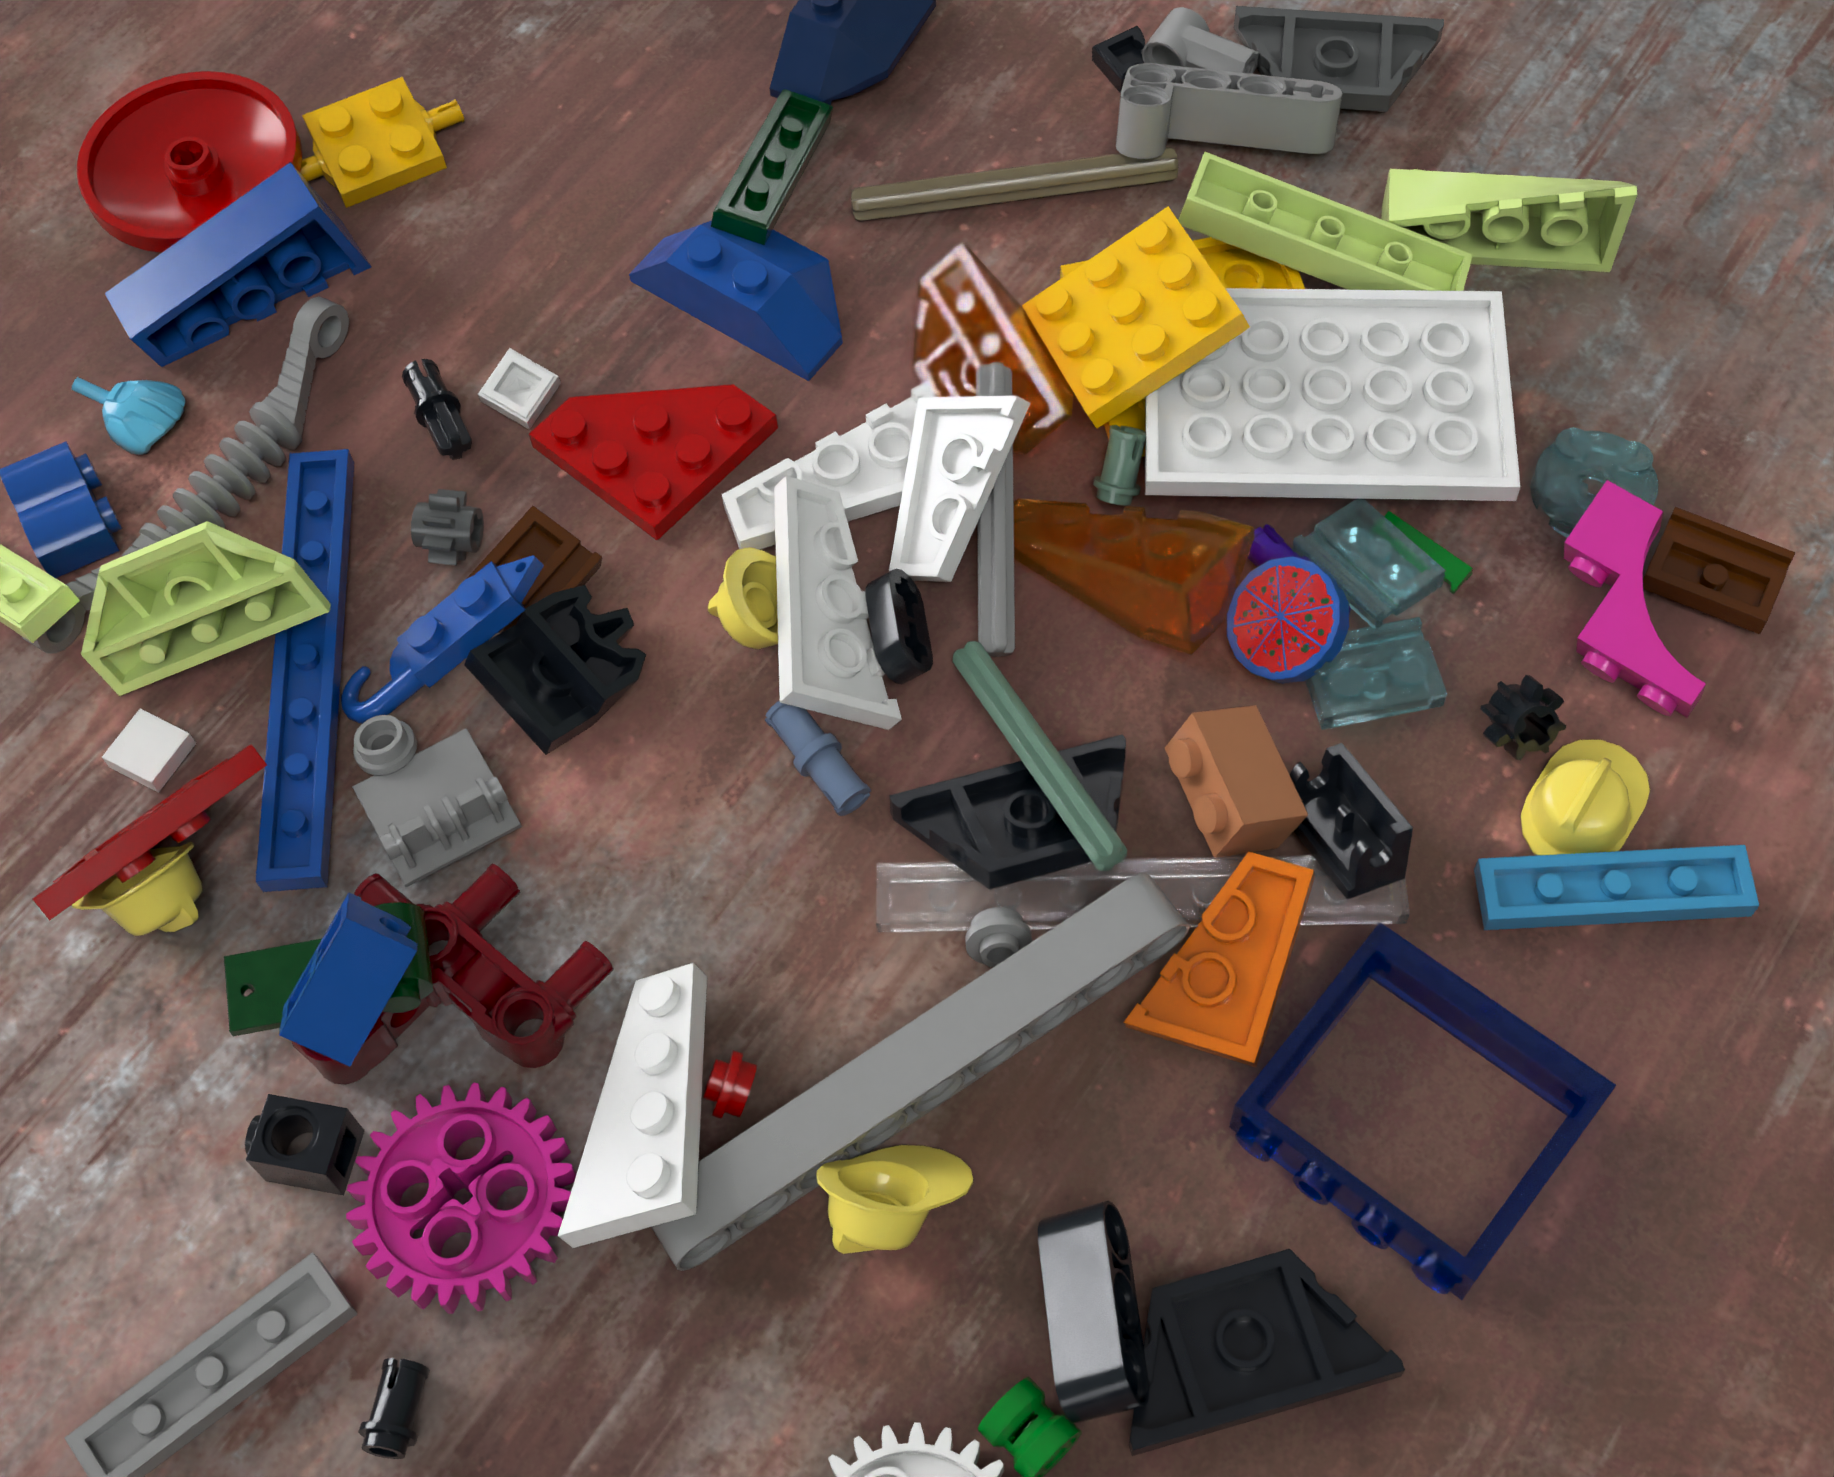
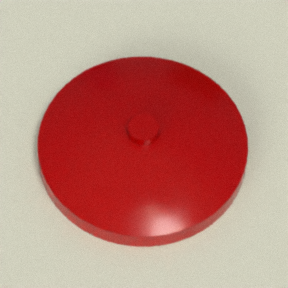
[77,71,302,253]

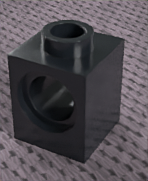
[245,1094,365,1196]

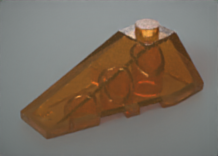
[1013,498,1255,655]

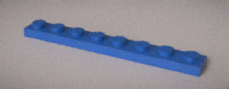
[256,449,354,892]

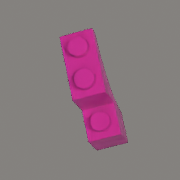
[1564,480,1706,718]

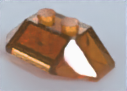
[913,242,1074,454]

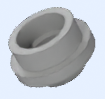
[353,715,417,775]
[965,907,1032,967]

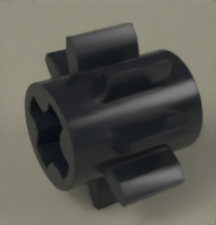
[1480,675,1567,760]

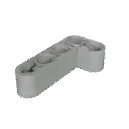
[1116,63,1343,159]

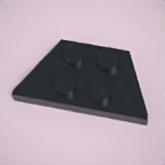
[889,734,1126,890]
[1129,1249,1405,1456]

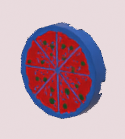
[1227,556,1349,684]

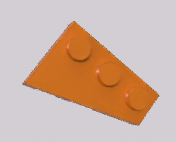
[1123,852,1315,1067]

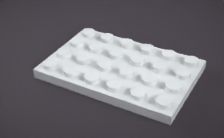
[1145,288,1521,501]

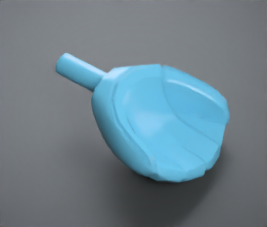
[72,377,186,455]

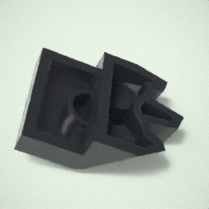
[464,585,646,755]

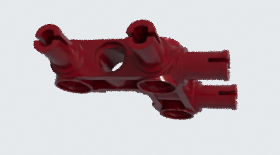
[292,863,614,1085]

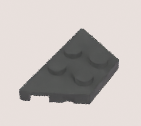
[1234,6,1444,112]

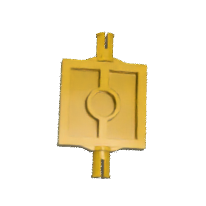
[300,77,465,208]

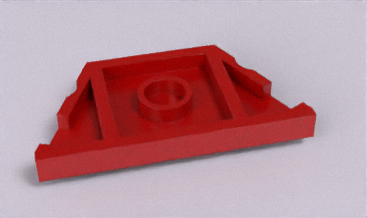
[32,744,267,921]

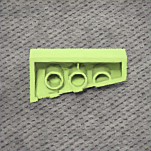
[1382,169,1637,272]

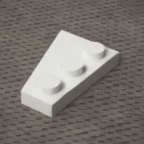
[889,396,1031,582]

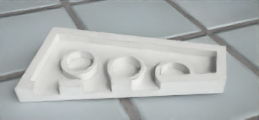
[722,380,936,549]
[774,475,902,730]
[558,963,707,1248]

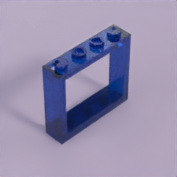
[1229,922,1616,1300]

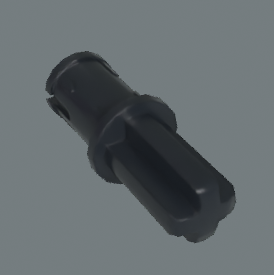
[402,359,472,460]

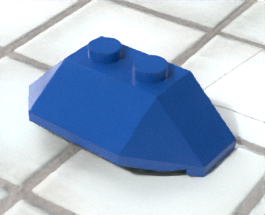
[629,221,843,381]

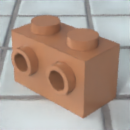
[1165,705,1308,858]

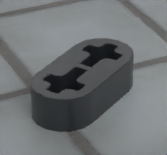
[865,568,933,685]

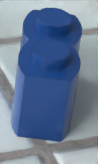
[0,441,122,578]

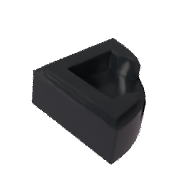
[1092,26,1145,93]

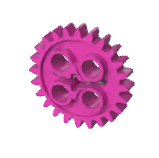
[346,1083,577,1314]

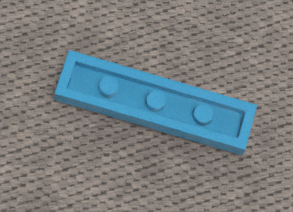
[1474,845,1759,930]

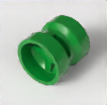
[977,1377,1082,1477]

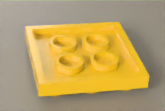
[1022,206,1250,429]

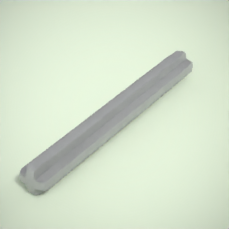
[976,362,1015,657]

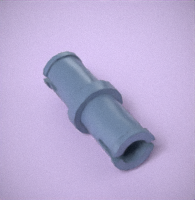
[765,700,871,816]

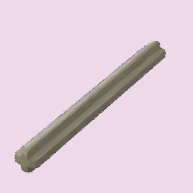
[851,147,1179,221]

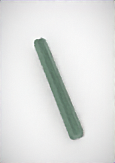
[953,641,1127,871]

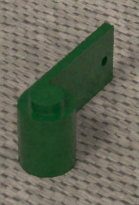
[224,902,433,1037]

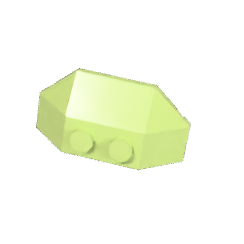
[81,521,331,696]

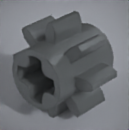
[411,489,484,566]

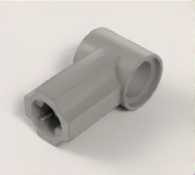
[1142,7,1259,74]

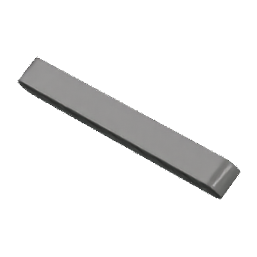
[651,872,1190,1271]

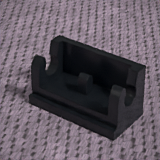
[1290,743,1413,900]

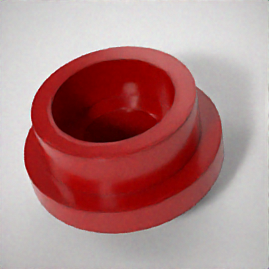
[703,1050,757,1119]

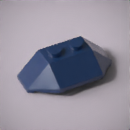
[770,0,936,105]

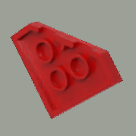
[529,384,778,540]

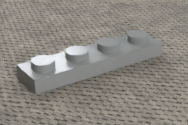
[65,1252,358,1477]

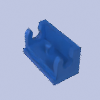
[279,892,417,1067]

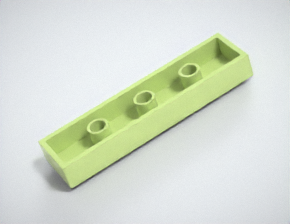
[1178,152,1473,291]

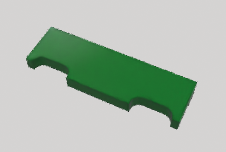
[1370,511,1473,594]

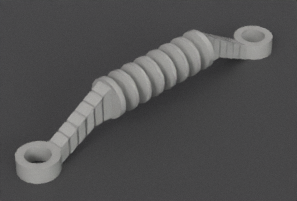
[22,296,349,653]

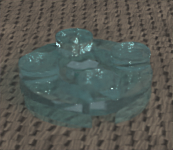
[1530,428,1658,538]

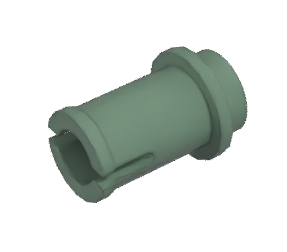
[1093,425,1146,505]

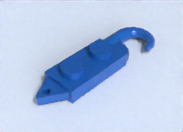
[341,555,544,724]

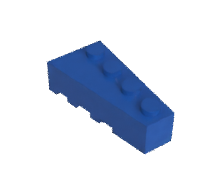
[105,162,371,367]

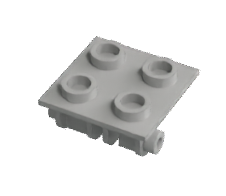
[352,728,522,887]

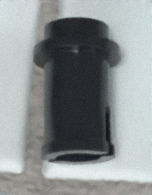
[358,1358,430,1459]

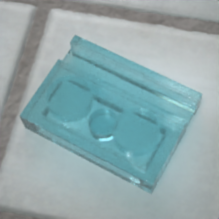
[1293,499,1446,630]
[1305,617,1447,730]

